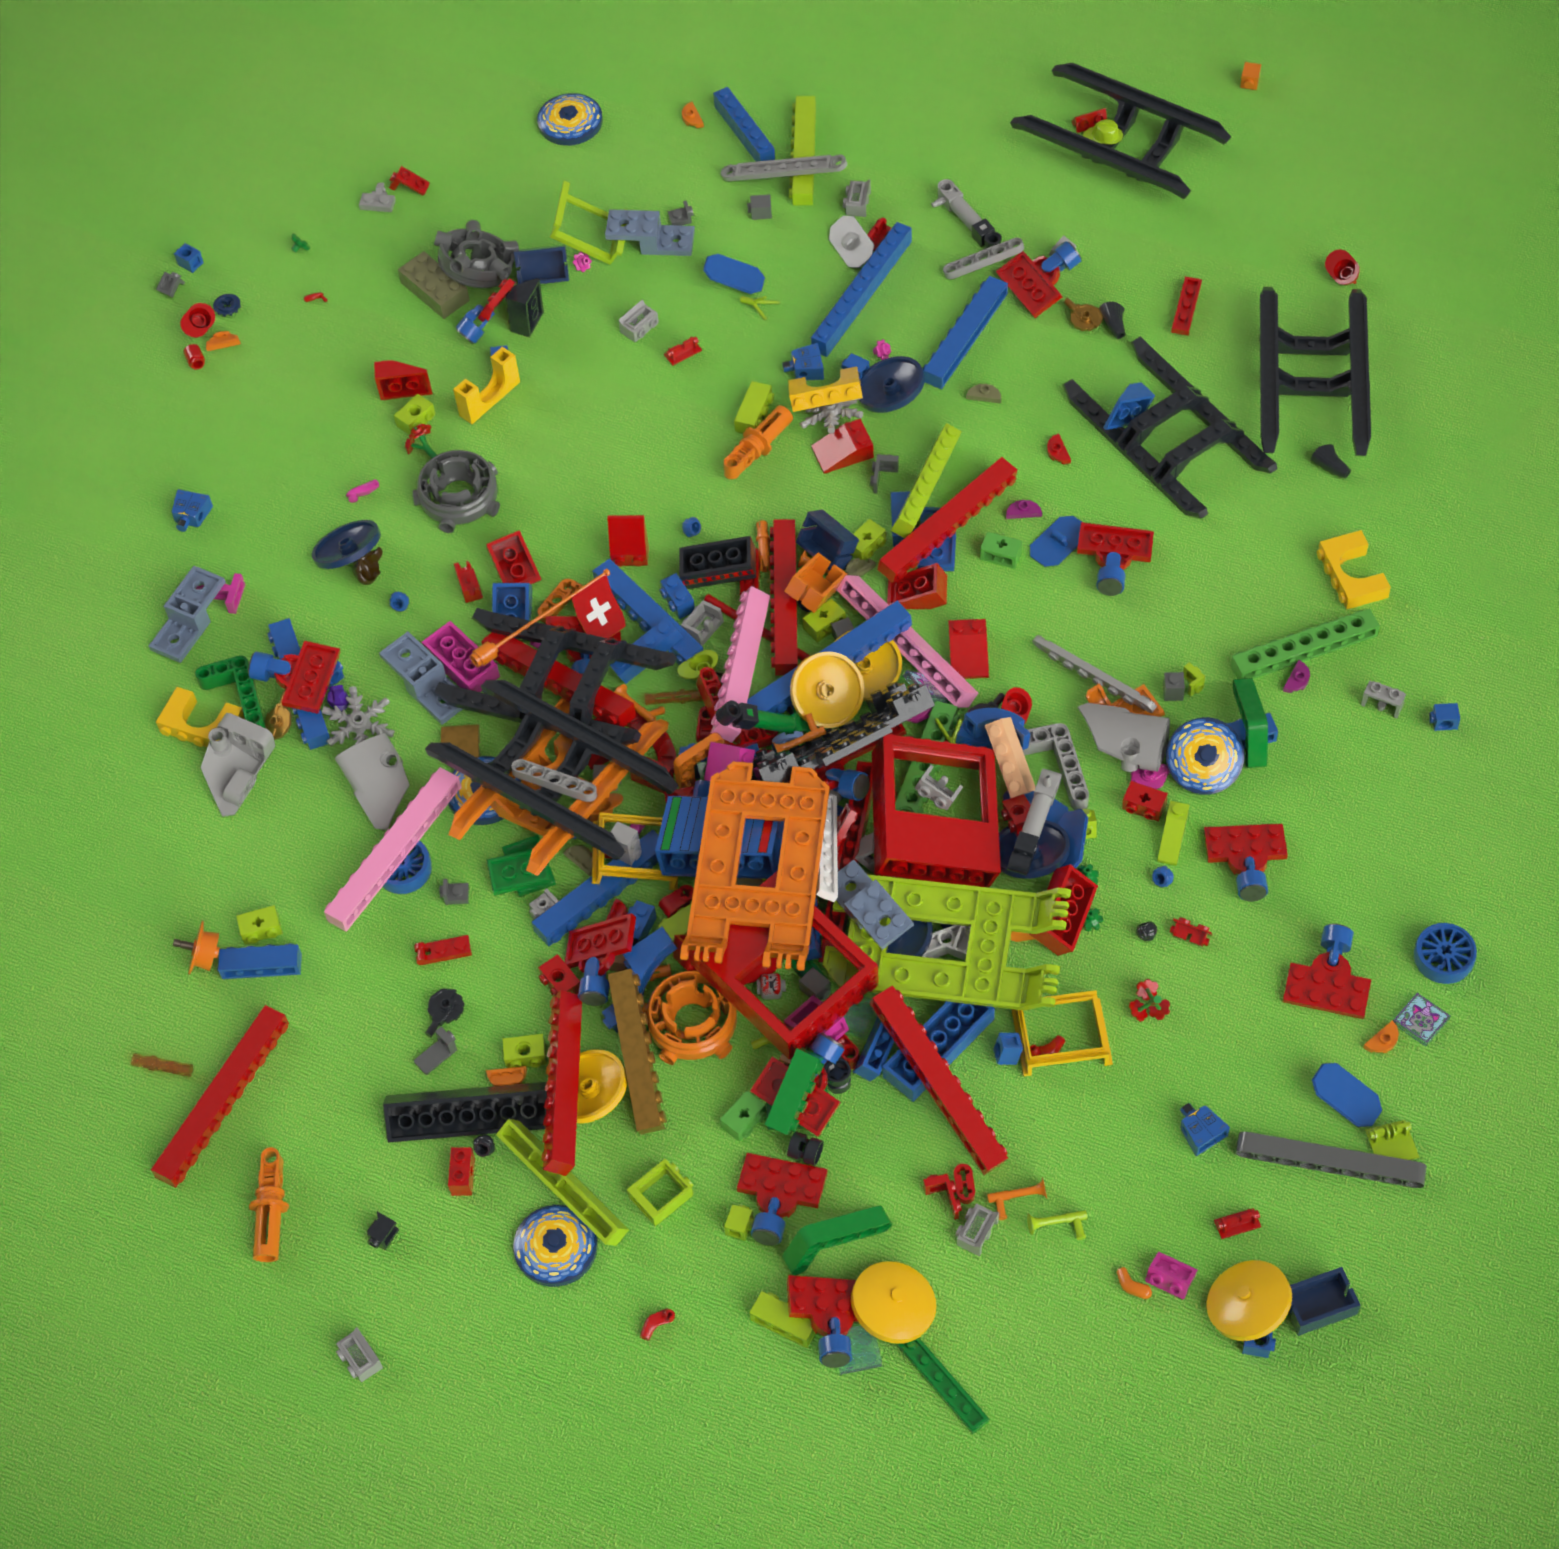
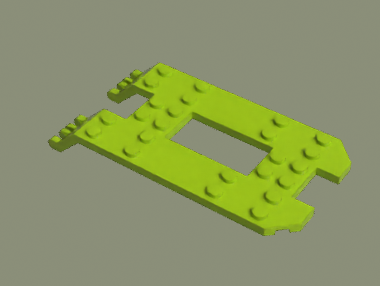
[823,874,1071,1011]

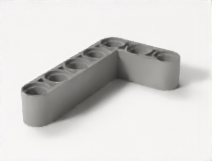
[1023,723,1089,810]

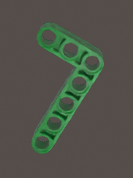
[195,655,266,729]
[1233,678,1268,768]
[782,1205,892,1276]

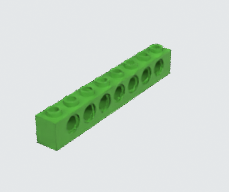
[1231,608,1380,679]
[895,701,960,814]

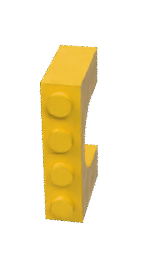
[453,346,520,424]
[788,366,863,412]
[1317,530,1391,610]
[156,687,245,747]

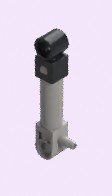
[931,179,1001,253]
[1007,768,1062,876]

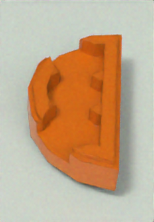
[682,102,704,128]
[206,331,241,351]
[1363,1020,1399,1053]
[486,1066,527,1086]

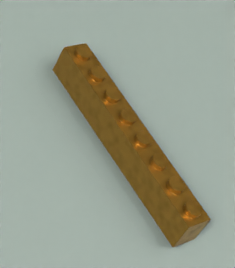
[608,969,667,1135]

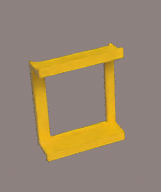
[592,812,678,890]
[1012,990,1113,1077]

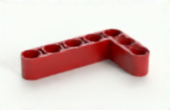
[696,667,779,748]

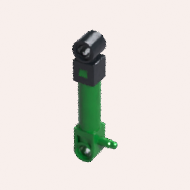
[715,700,820,735]

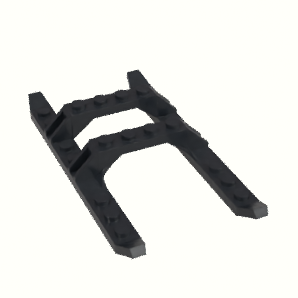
[1010,63,1231,199]
[1259,287,1371,456]
[1063,336,1277,518]
[433,608,677,746]
[425,680,679,860]

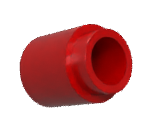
[183,344,205,370]

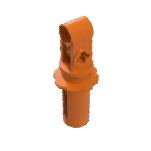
[724,405,793,479]
[249,1147,289,1262]

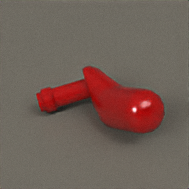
[304,292,328,302]

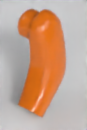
[1116,1267,1152,1299]

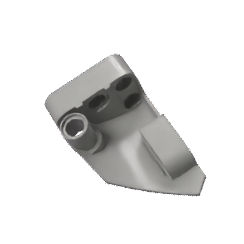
[1078,703,1170,772]
[201,713,275,817]
[335,733,410,830]

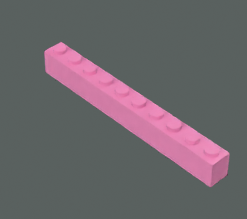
[836,575,978,708]
[711,586,770,743]
[324,767,461,932]

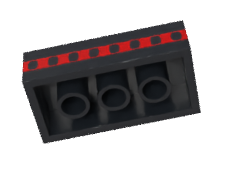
[679,536,756,589]

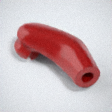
[1030,1035,1066,1056]
[639,1308,675,1341]

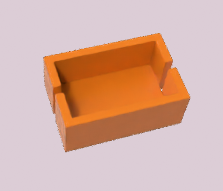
[785,553,847,613]

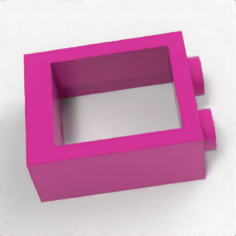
[784,995,849,1050]

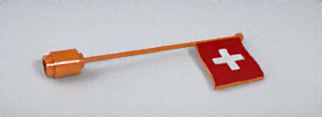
[470,568,626,668]

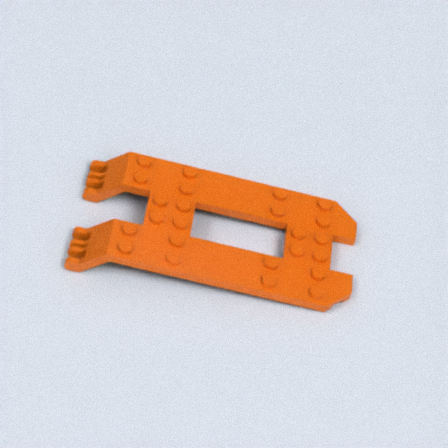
[680,761,830,971]

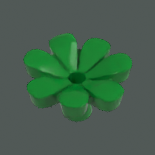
[291,233,310,252]
[1078,864,1099,884]
[1083,908,1104,932]

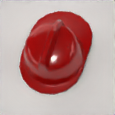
[1325,249,1360,285]
[180,303,215,338]
[1001,687,1032,724]

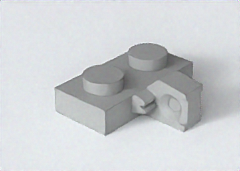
[359,183,396,212]

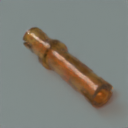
[645,689,702,705]
[131,1053,193,1077]

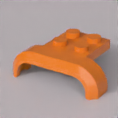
[1086,683,1165,717]

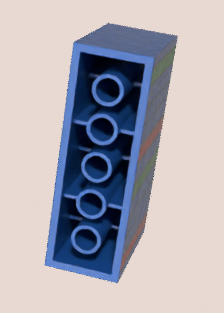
[655,796,784,879]

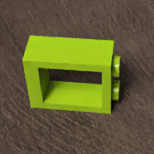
[627,1159,693,1227]

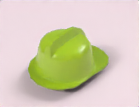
[1083,119,1123,144]
[677,650,719,680]

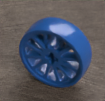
[383,841,432,894]
[1414,923,1477,984]

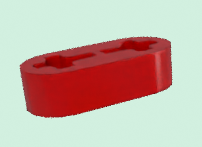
[954,1164,975,1204]

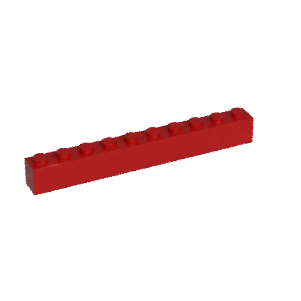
[877,457,1018,583]
[770,519,798,676]
[481,632,636,727]
[823,761,873,939]
[869,985,1008,1175]
[541,990,582,1176]
[151,1005,289,1188]

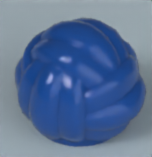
[682,517,701,537]
[389,592,409,611]
[1152,866,1174,888]

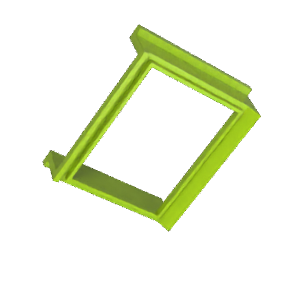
[550,180,628,265]

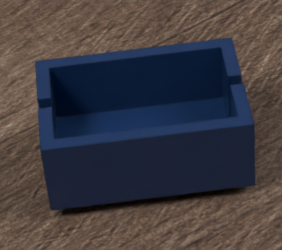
[514,244,570,284]
[796,509,859,571]
[1288,1267,1361,1336]

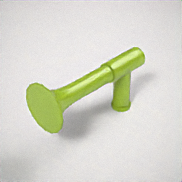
[1027,1210,1087,1240]

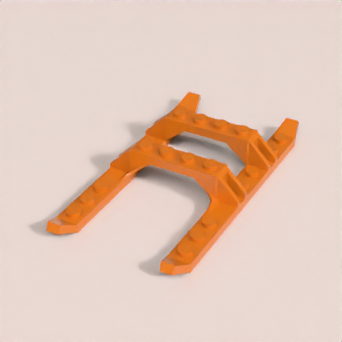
[448,697,669,876]

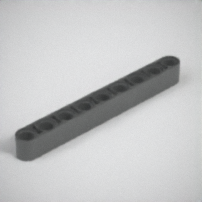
[1236,1132,1427,1188]

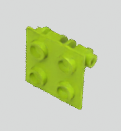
[1365,1120,1419,1160]

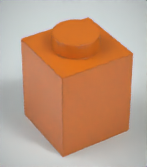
[1240,62,1261,90]

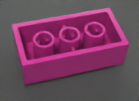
[422,621,500,692]

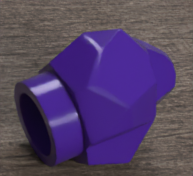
[327,685,350,712]

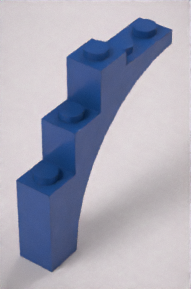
[602,927,677,1033]

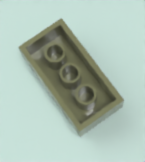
[398,251,470,319]

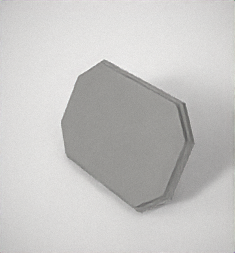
[829,216,874,268]

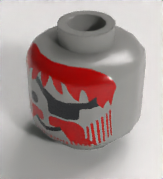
[757,973,786,1000]

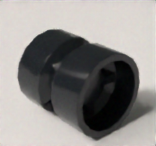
[824,1058,851,1094]
[787,1131,824,1166]

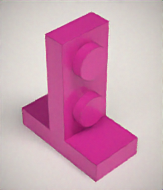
[196,573,245,614]

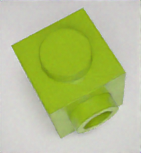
[724,1204,754,1241]

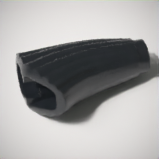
[1099,301,1126,339]
[1311,444,1351,479]

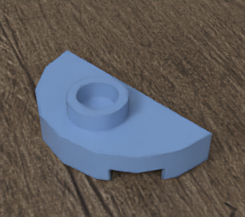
[772,731,803,753]

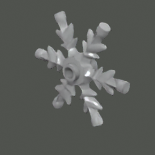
[800,396,863,433]
[322,686,395,747]

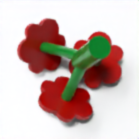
[405,424,437,459]
[1129,979,1170,1022]

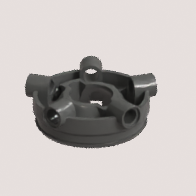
[434,220,519,288]
[413,450,500,533]

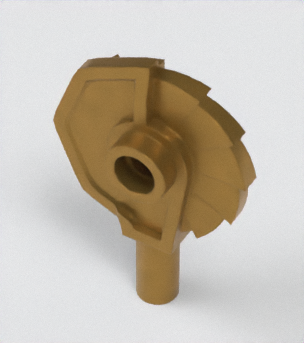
[1064,298,1103,331]
[265,691,292,740]

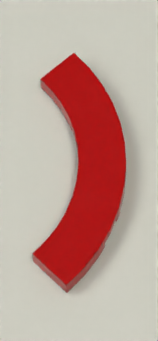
[626,711,677,773]

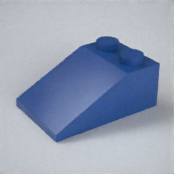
[1103,382,1155,430]
[492,583,532,639]

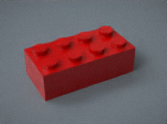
[1029,864,1098,956]

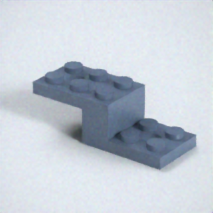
[605,210,695,256]
[149,566,226,663]
[379,632,462,725]
[836,860,914,950]

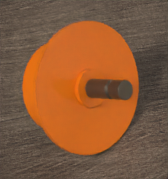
[173,921,220,975]

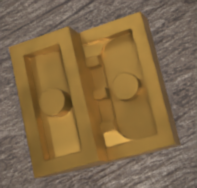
[441,724,480,763]

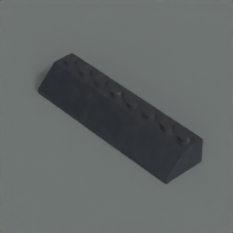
[383,1082,547,1143]

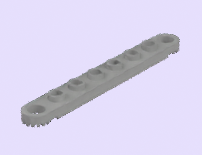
[721,154,847,181]
[1032,635,1157,713]

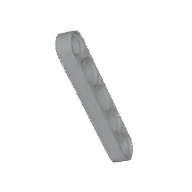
[943,238,1024,279]
[511,759,597,802]

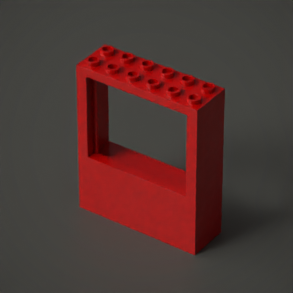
[872,733,1001,888]
[689,871,879,1060]

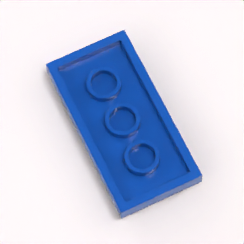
[918,507,956,571]

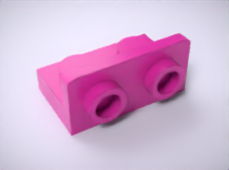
[1145,1251,1198,1299]

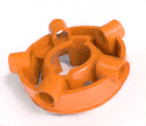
[642,971,737,1065]

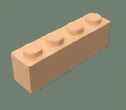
[985,717,1036,798]

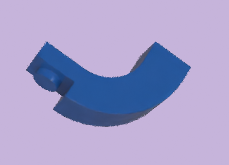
[963,708,1030,750]

